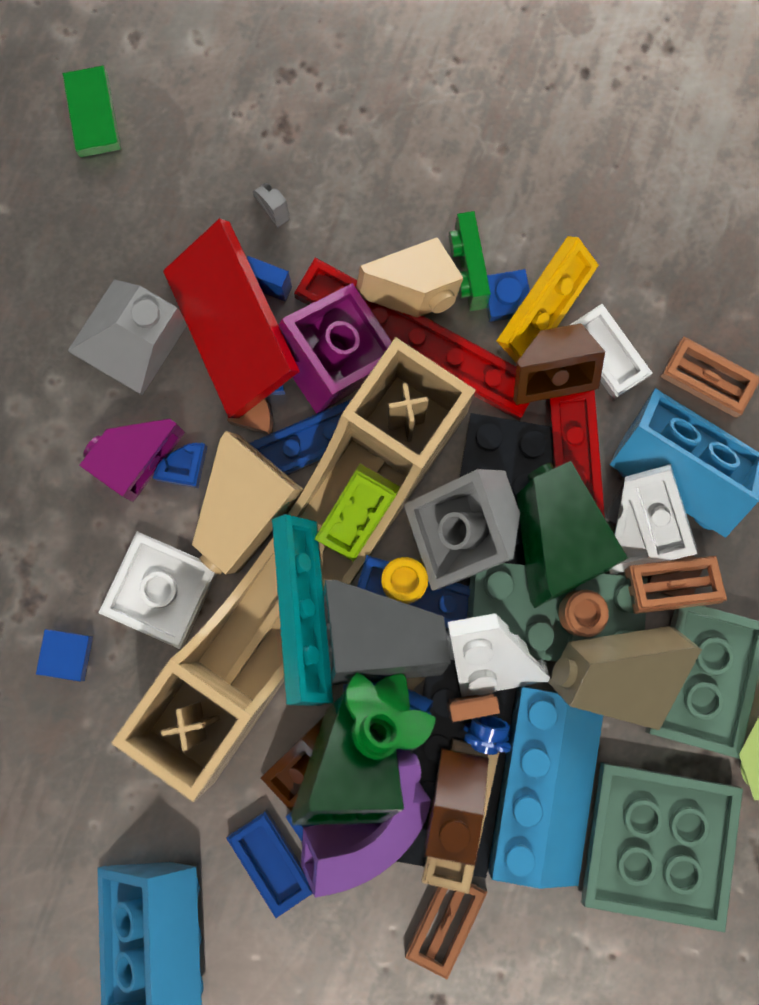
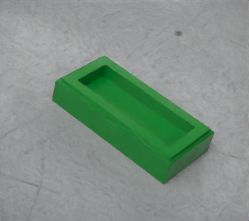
[62,65,121,158]

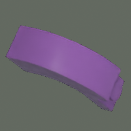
[301,748,431,898]

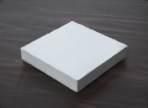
[99,531,217,649]

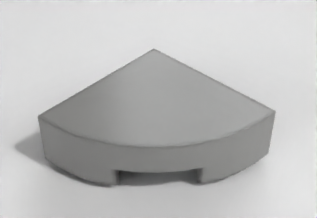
[253,183,290,228]

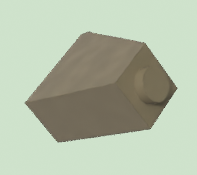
[548,626,702,730]

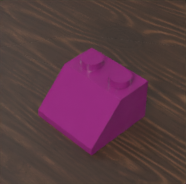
[278,283,392,414]

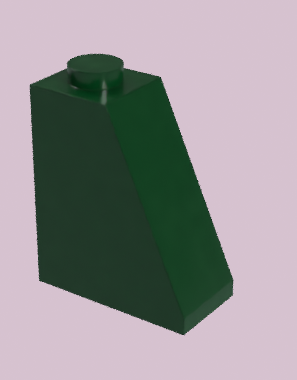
[517,461,628,609]
[291,691,404,825]

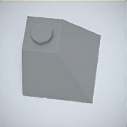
[68,279,187,395]
[404,469,520,591]

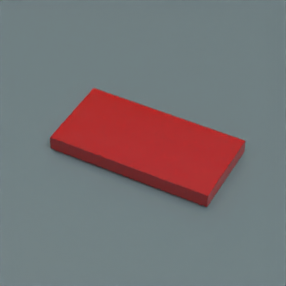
[163,218,300,419]

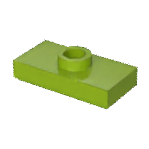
[315,463,400,562]

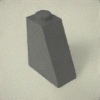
[323,580,454,685]

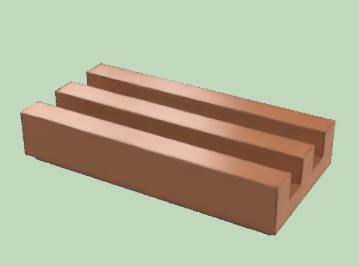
[660,336,759,418]
[625,556,727,614]
[405,882,488,979]

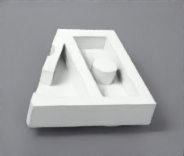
[609,464,697,575]
[448,613,550,697]

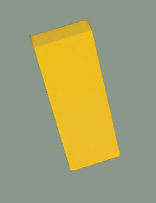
[496,236,599,364]

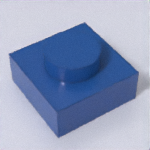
[487,269,530,322]

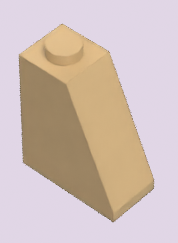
[192,431,304,575]

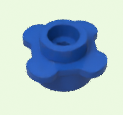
[464,715,511,755]

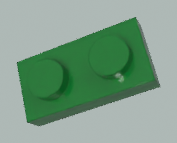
[449,211,491,311]

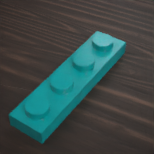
[272,514,333,706]

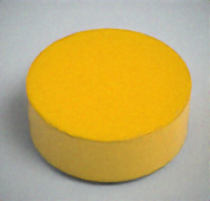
[381,557,428,604]

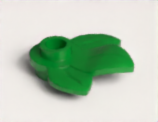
[345,673,436,760]

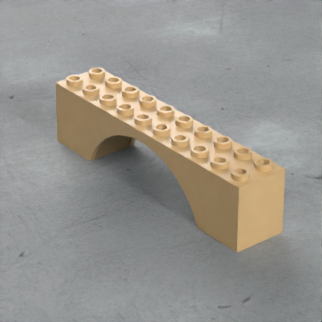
[111,337,476,802]

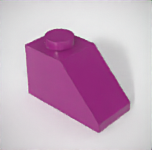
[79,419,185,502]

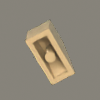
[356,237,463,317]

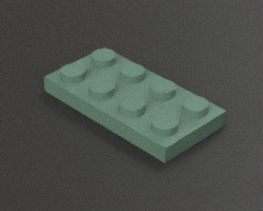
[467,563,648,661]

